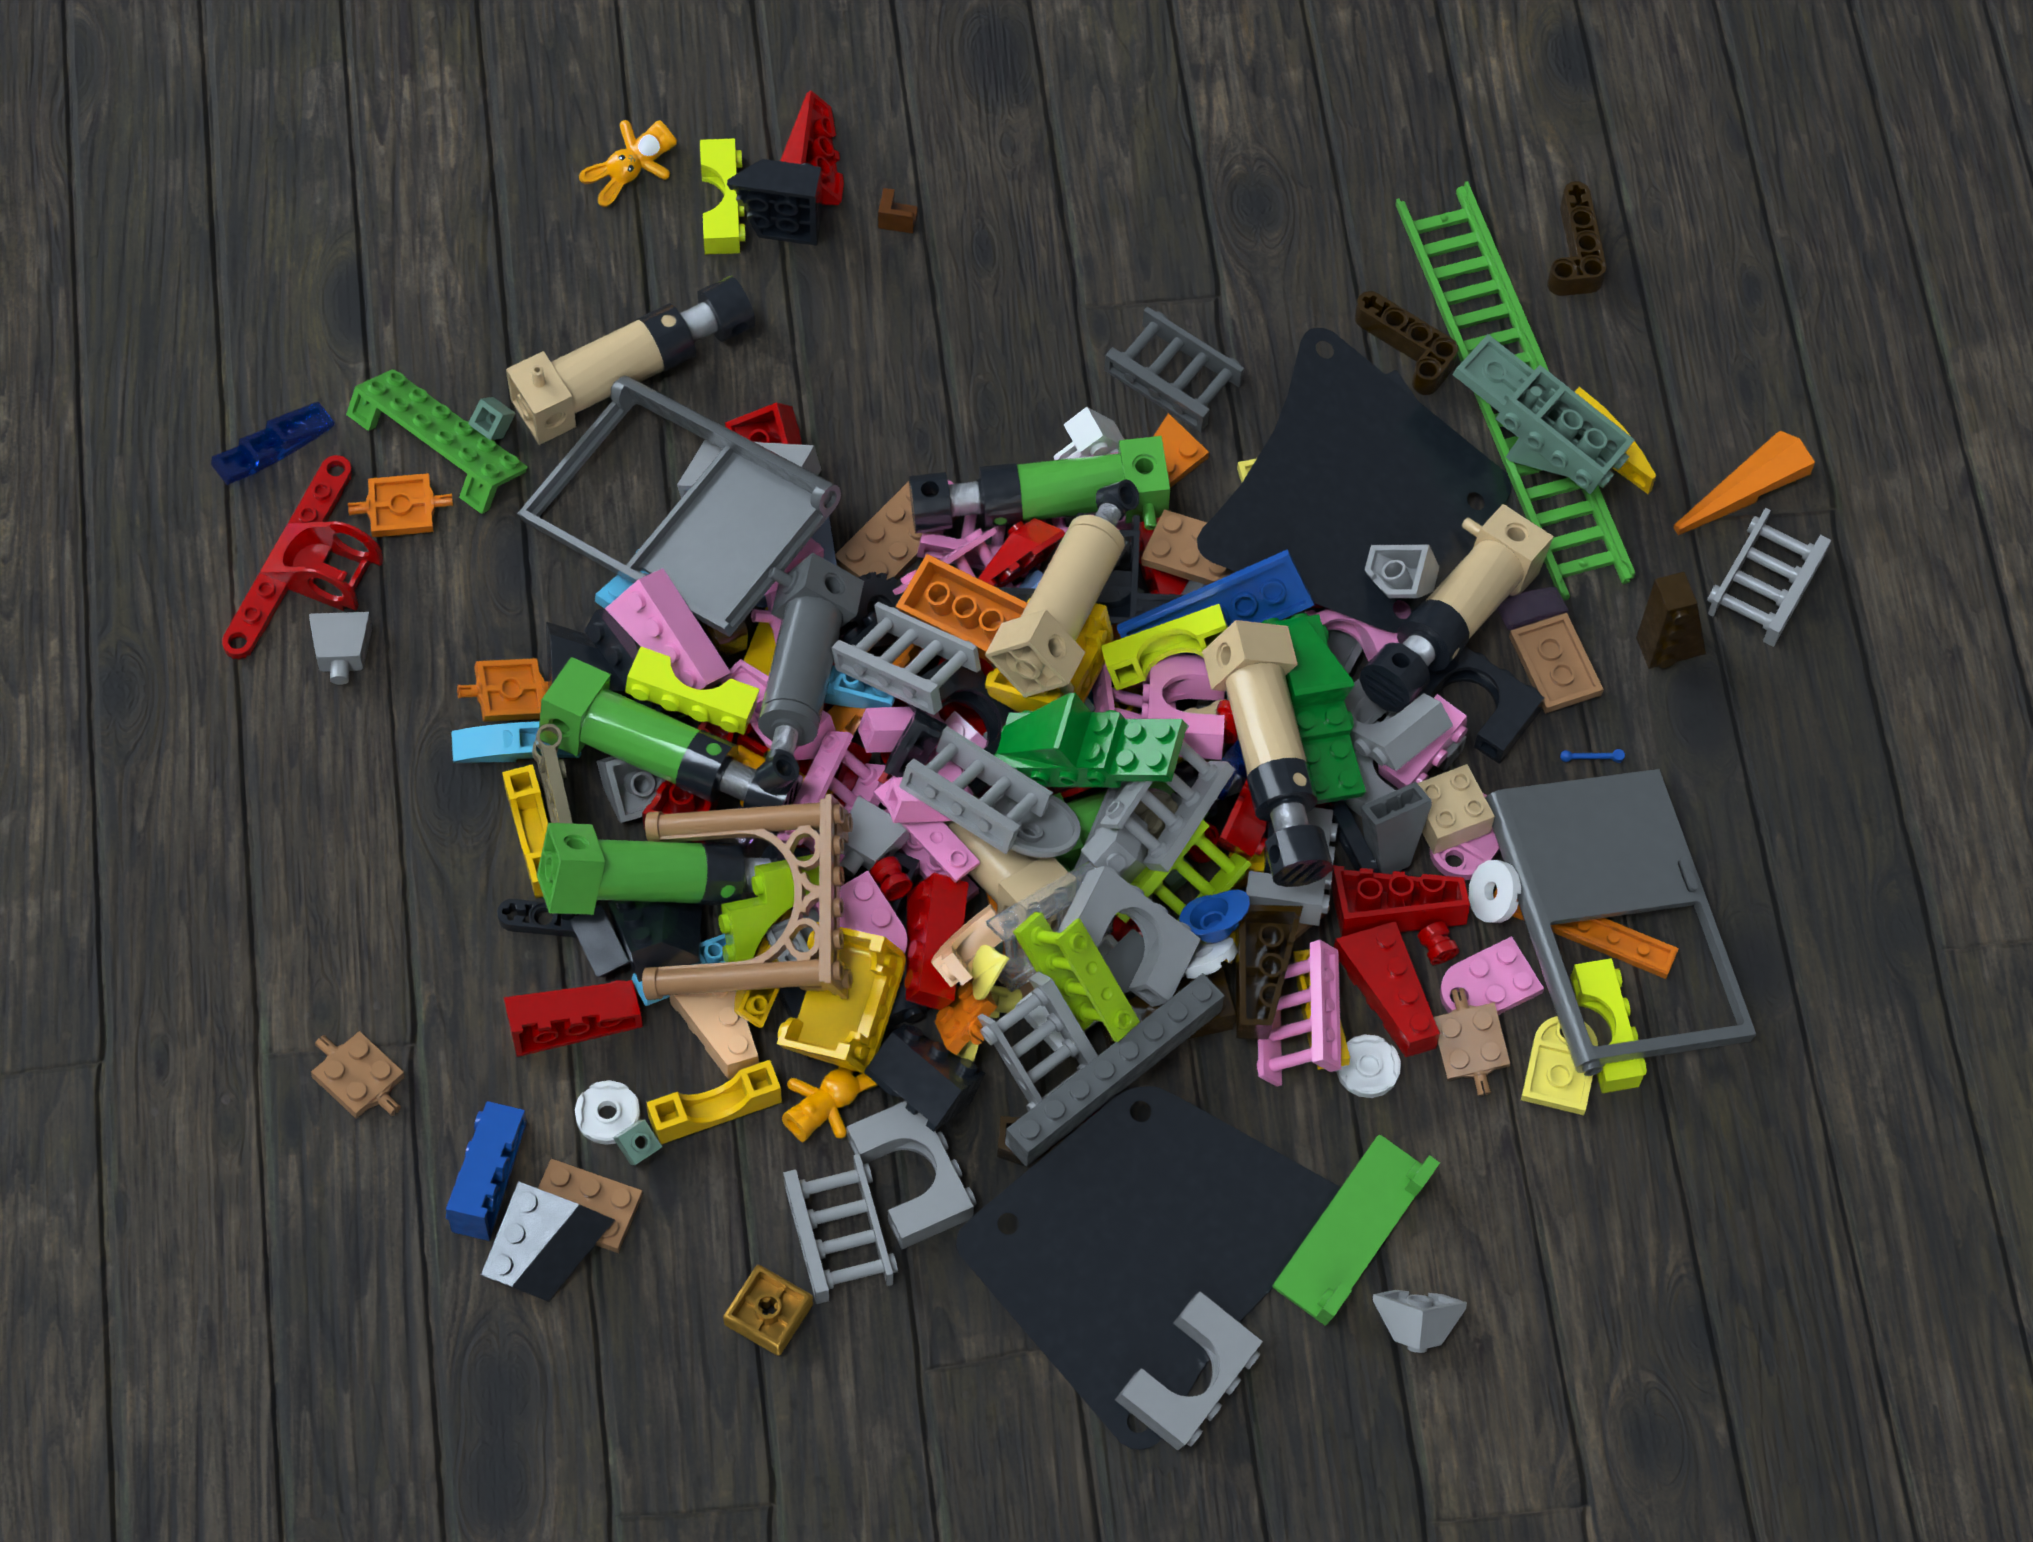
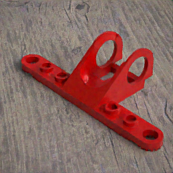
[222,455,383,660]

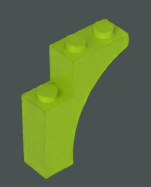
[718,854,841,962]

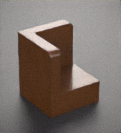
[878,188,917,233]

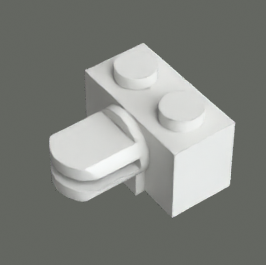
[1054,407,1124,460]

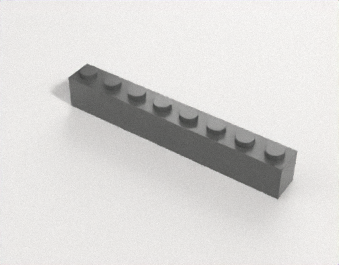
[1005,973,1225,1167]

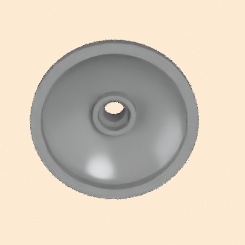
[990,794,1081,858]

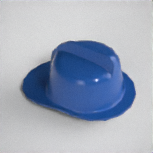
[1179,889,1250,943]

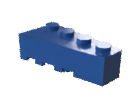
[446,1101,527,1241]

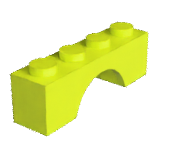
[700,138,745,255]
[1101,604,1228,691]
[625,647,760,735]
[1570,958,1647,1093]

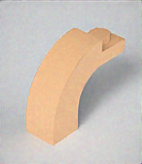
[931,904,1011,987]

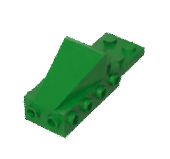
[1261,613,1366,804]
[994,693,1187,788]

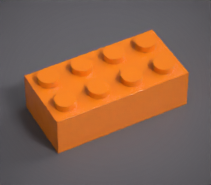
[895,554,1028,664]

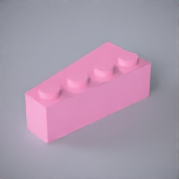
[605,568,731,690]

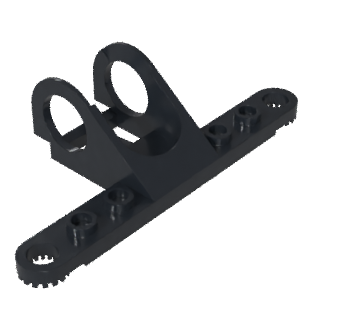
[996,513,1183,624]

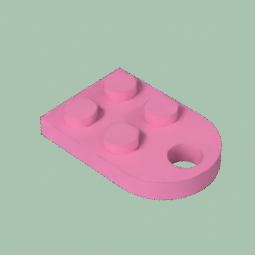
[1430,793,1500,880]
[813,871,907,953]
[1440,936,1544,1015]

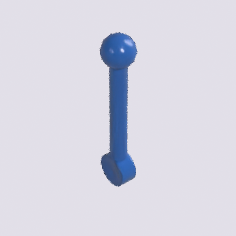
[1560,749,1625,763]

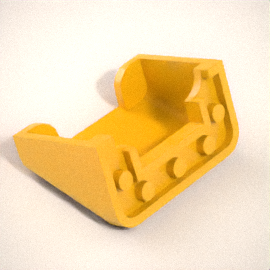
[985,598,1114,713]
[777,922,906,1073]

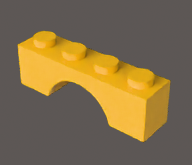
[502,764,548,899]
[646,1060,782,1144]

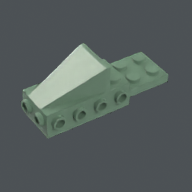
[1452,334,1635,494]

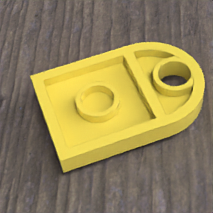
[1521,1016,1598,1115]

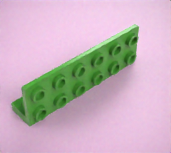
[346,369,528,514]
[1273,1135,1440,1326]

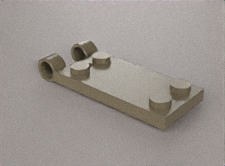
[532,724,573,824]

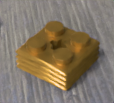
[723,1265,813,1356]

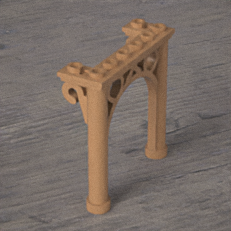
[642,794,853,1000]

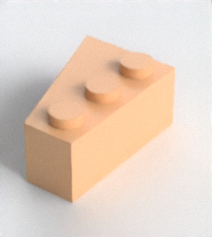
[669,991,759,1080]

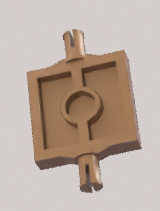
[1434,988,1510,1096]
[311,1031,404,1119]

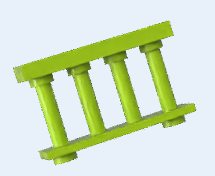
[1115,820,1251,923]
[1013,912,1140,1042]

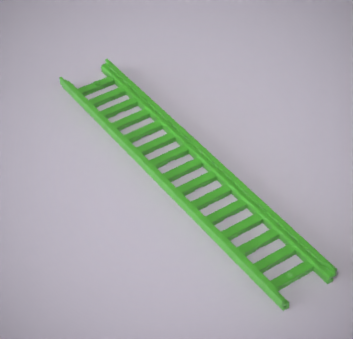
[1395,181,1635,601]

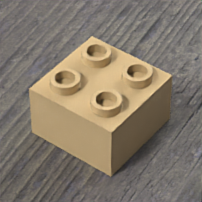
[1418,764,1495,854]

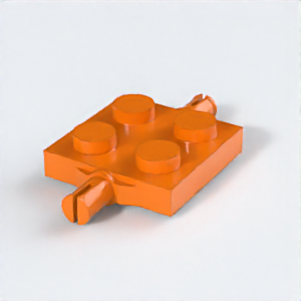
[348,473,453,537]
[457,658,548,722]
[934,978,997,1055]

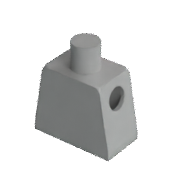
[309,612,372,685]
[840,796,909,877]

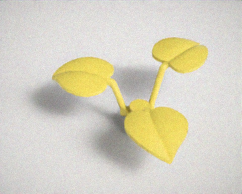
[957,945,1022,1061]

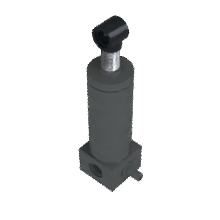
[755,552,864,794]

